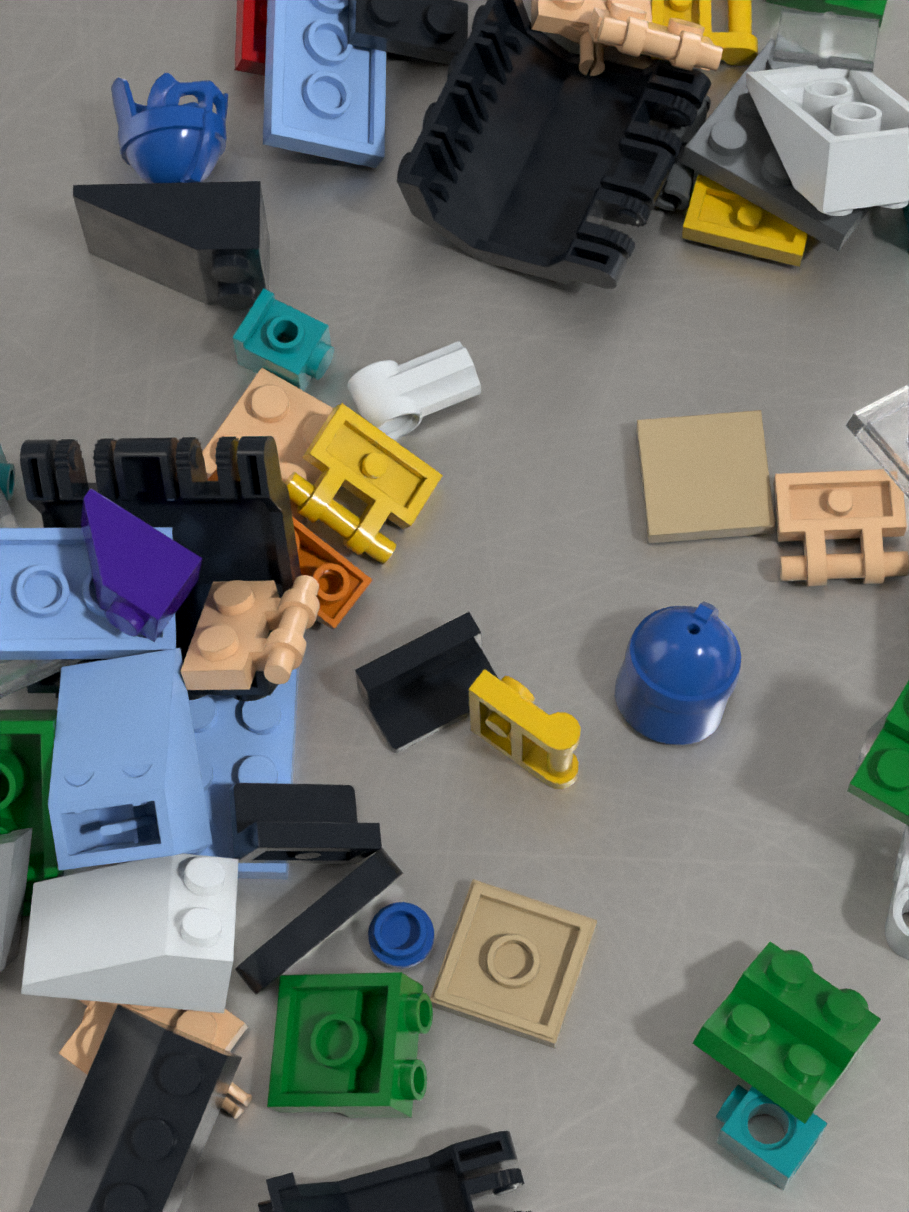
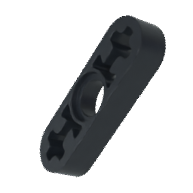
[235,848,403,995]

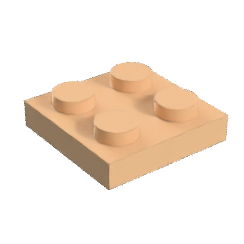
[202,368,333,526]

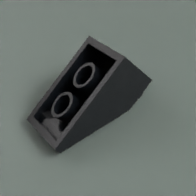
[73,181,270,310]

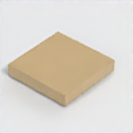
[636,410,775,543]
[430,879,597,1048]

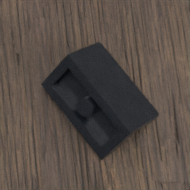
[355,612,498,753]
[229,783,382,864]

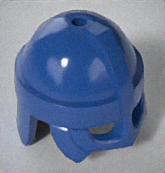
[111,73,228,183]
[614,602,741,745]

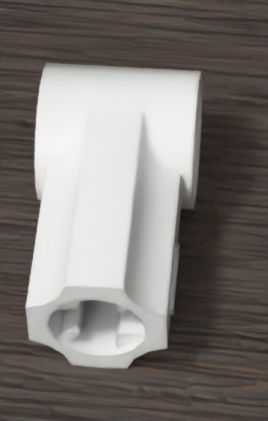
[347,341,481,440]

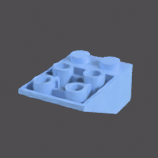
[48,648,213,870]

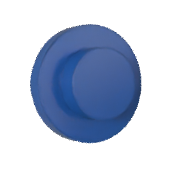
[368,902,434,969]

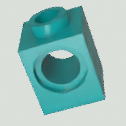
[715,1084,828,1190]

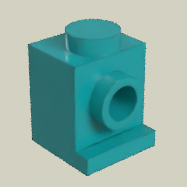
[232,288,335,391]

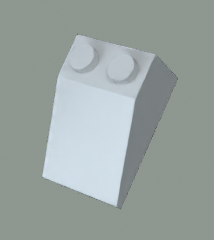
[746,60,909,216]
[21,853,238,1013]

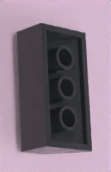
[29,1004,242,1212]

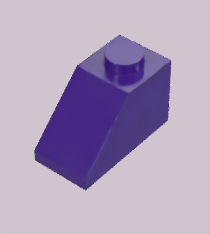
[81,489,202,642]

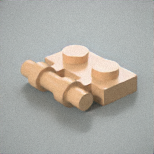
[588,3,723,71]
[773,468,909,587]
[180,575,320,690]

